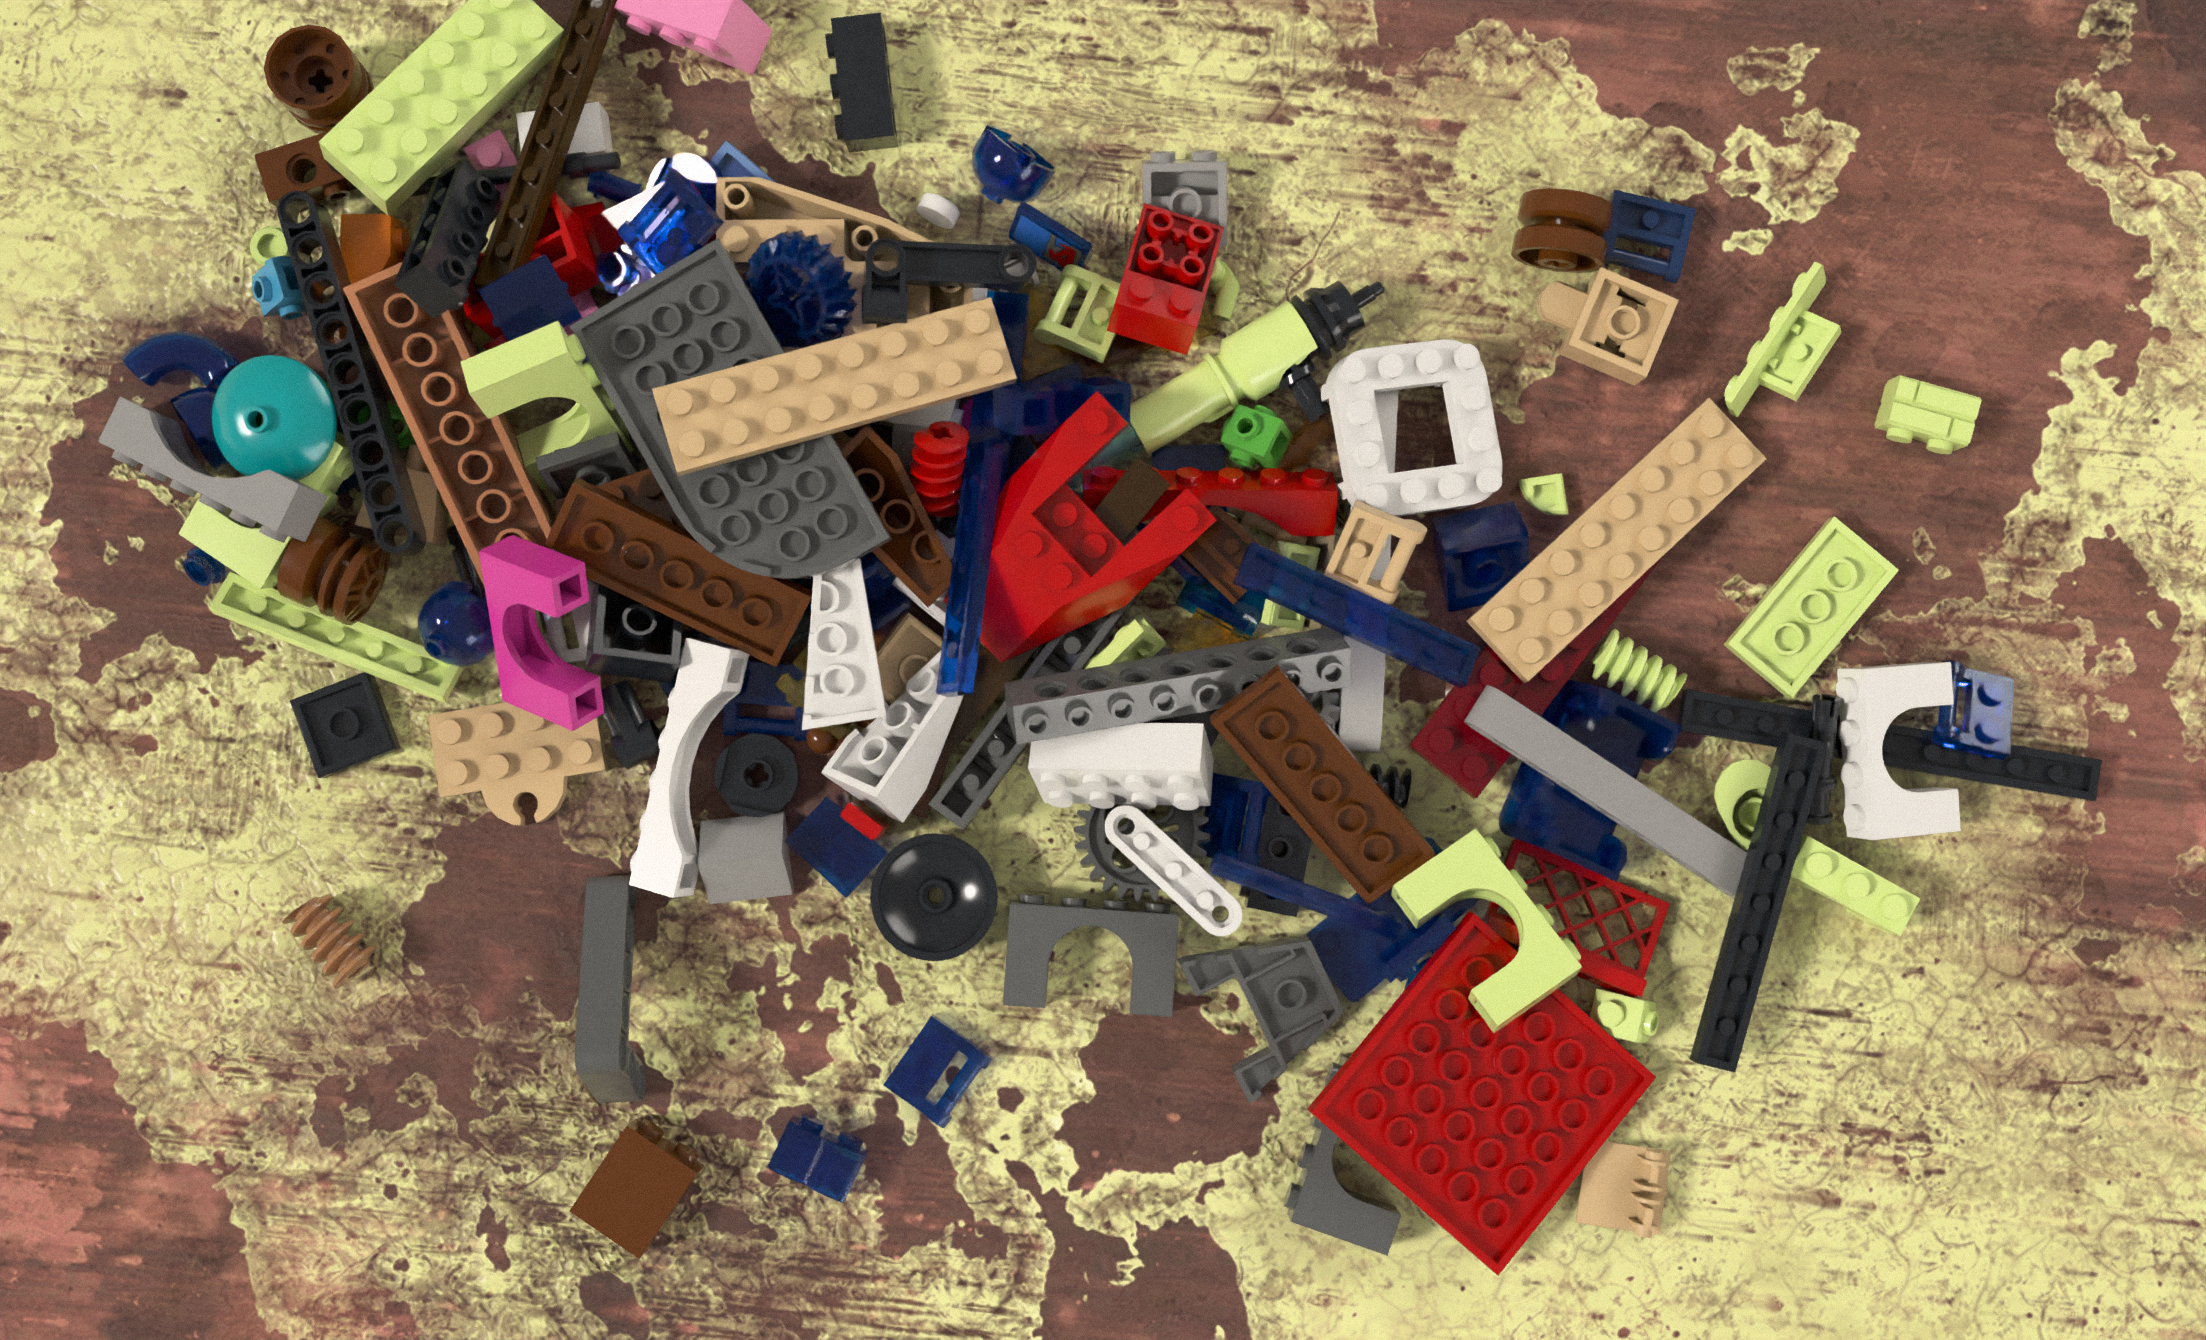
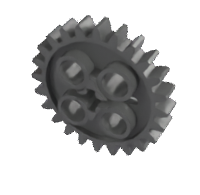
[1074,804,1210,904]

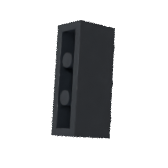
[825,13,898,153]

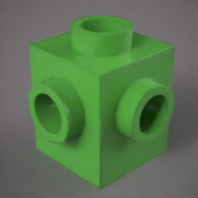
[1220,404,1293,469]

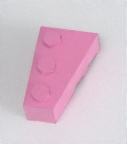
[614,0,772,75]

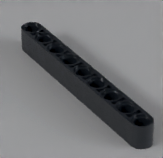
[277,191,427,557]

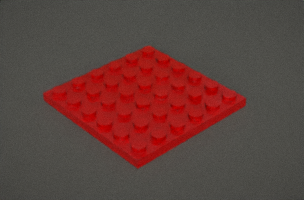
[1307,912,1656,1276]

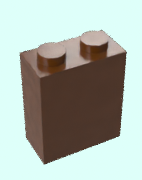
[569,1119,705,1259]

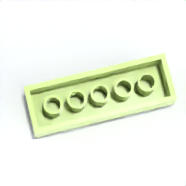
[319,0,564,216]

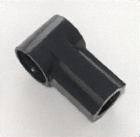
[602,679,661,770]

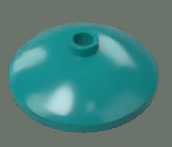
[212,355,337,481]

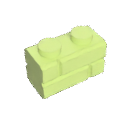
[1874,375,1982,454]

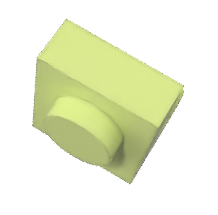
[1590,988,1659,1043]

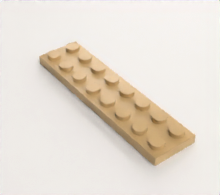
[652,297,1017,476]
[1467,398,1767,683]

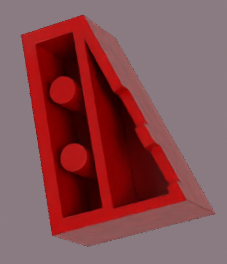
[463,192,602,339]

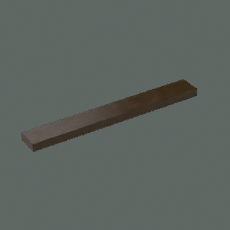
[472,0,618,298]
[947,457,1171,746]

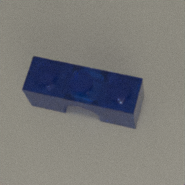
[993,376,1131,435]

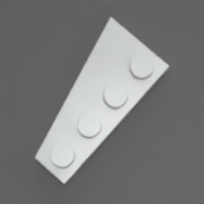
[802,558,887,730]

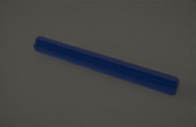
[1210,852,1403,939]

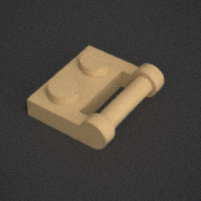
[1323,500,1427,604]

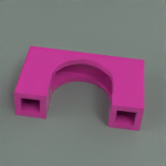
[479,535,604,731]

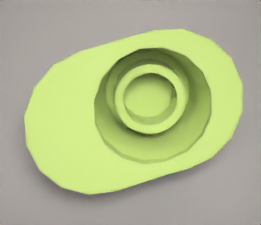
[1714,759,1771,852]

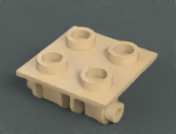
[1575,1141,1671,1238]

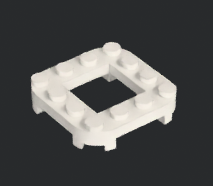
[1321,339,1502,517]

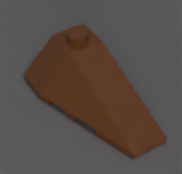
[841,425,959,607]

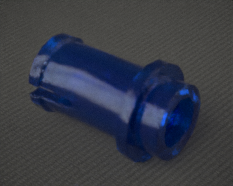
[587,170,644,203]

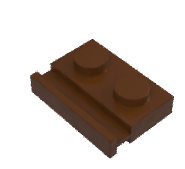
[1181,505,1276,605]

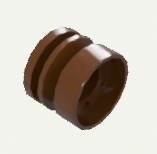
[264,24,374,134]
[277,516,390,625]

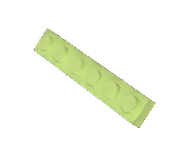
[209,572,464,703]

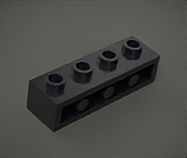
[394,159,501,319]
[1239,789,1311,917]

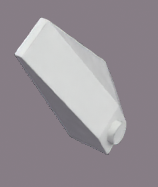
[821,648,976,823]

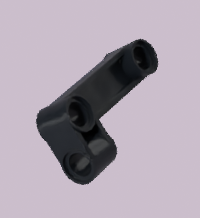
[862,237,1037,325]

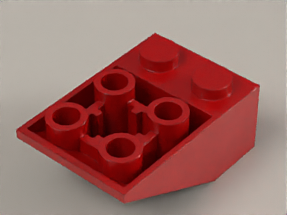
[1107,203,1224,355]

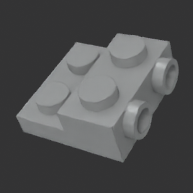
[1142,150,1227,247]

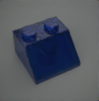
[1432,501,1529,612]

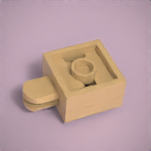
[1536,267,1679,386]

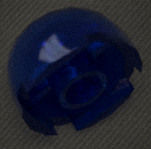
[971,124,1056,205]
[169,387,231,473]
[417,581,495,667]

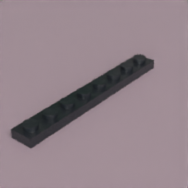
[1689,731,1828,1073]

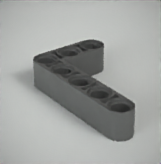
[575,875,646,1103]

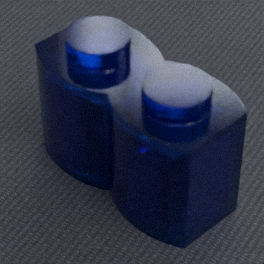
[767,1113,868,1203]

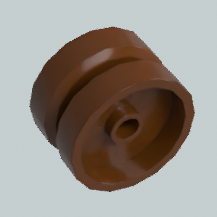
[1511,188,1614,273]

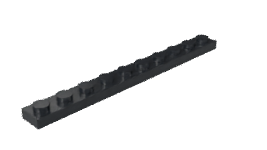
[1676,689,2102,801]

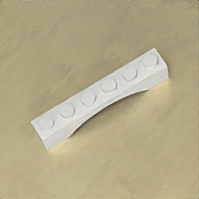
[629,638,749,898]

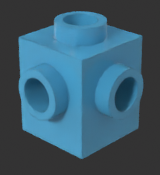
[252,256,323,320]

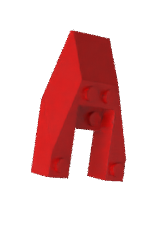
[943,391,1218,663]

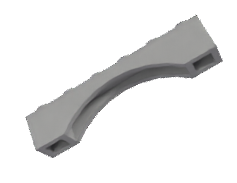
[98,397,327,543]

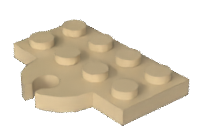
[428,702,609,826]

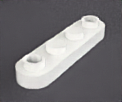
[1105,805,1242,936]

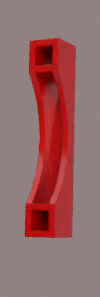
[1081,466,1338,536]

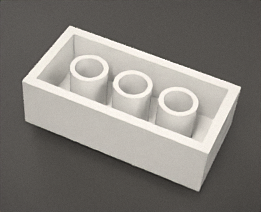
[1028,723,1214,810]

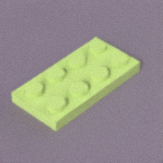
[1723,516,1899,698]

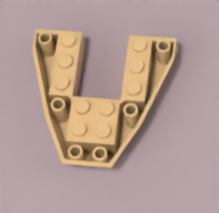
[716,177,973,353]

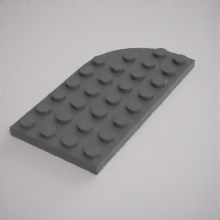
[569,238,892,579]

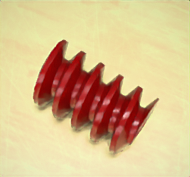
[909,421,969,517]

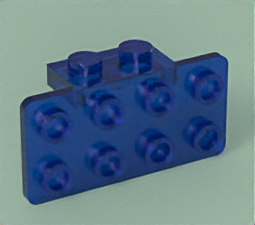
[1304,837,1479,1002]

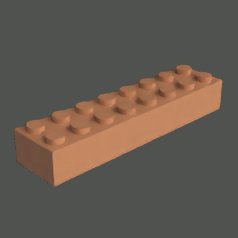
[343,262,556,587]

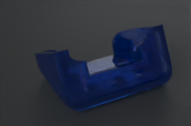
[1499,680,1682,882]

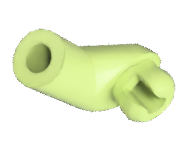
[1209,259,1240,321]

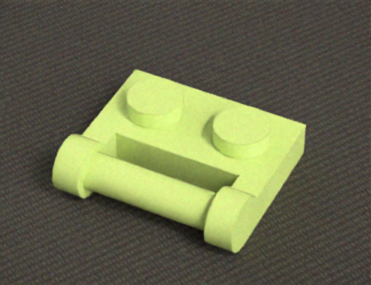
[1034,264,1120,363]

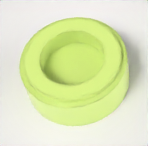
[250,226,290,266]

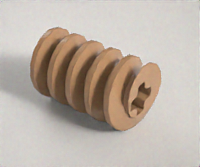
[282,893,375,989]

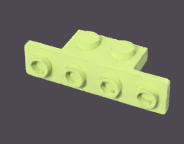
[1724,262,1841,417]

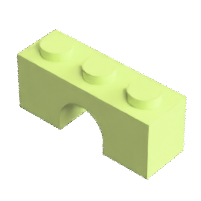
[1790,835,1920,936]

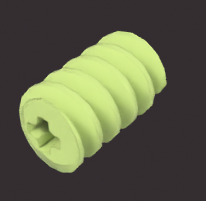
[1592,629,1688,715]

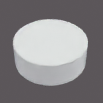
[916,193,960,229]

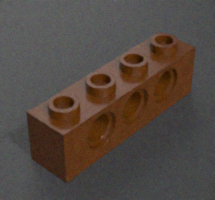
[254,131,357,213]

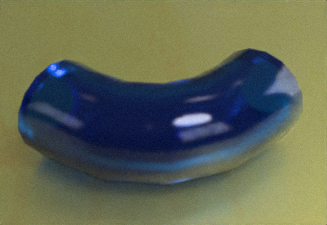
[122,330,241,391]

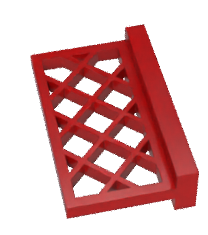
[1481,839,1670,998]

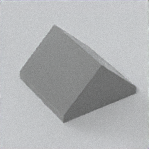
[698,811,794,904]

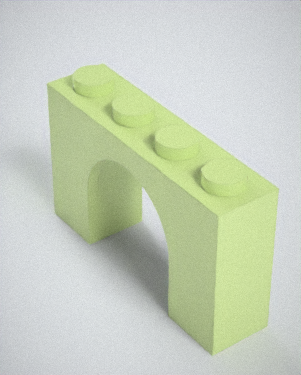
[461,321,634,490]
[178,412,355,589]
[1391,828,1582,1033]

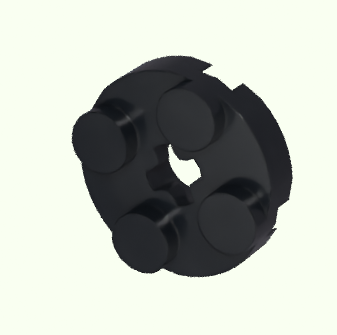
[715,733,801,817]

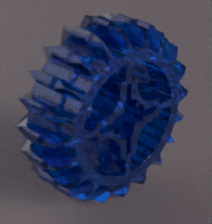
[744,230,858,348]

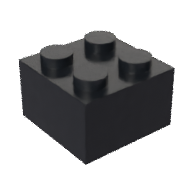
[585,582,682,683]

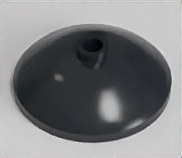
[870,833,998,961]

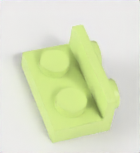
[1084,615,1167,669]

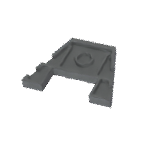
[1177,935,1345,1103]

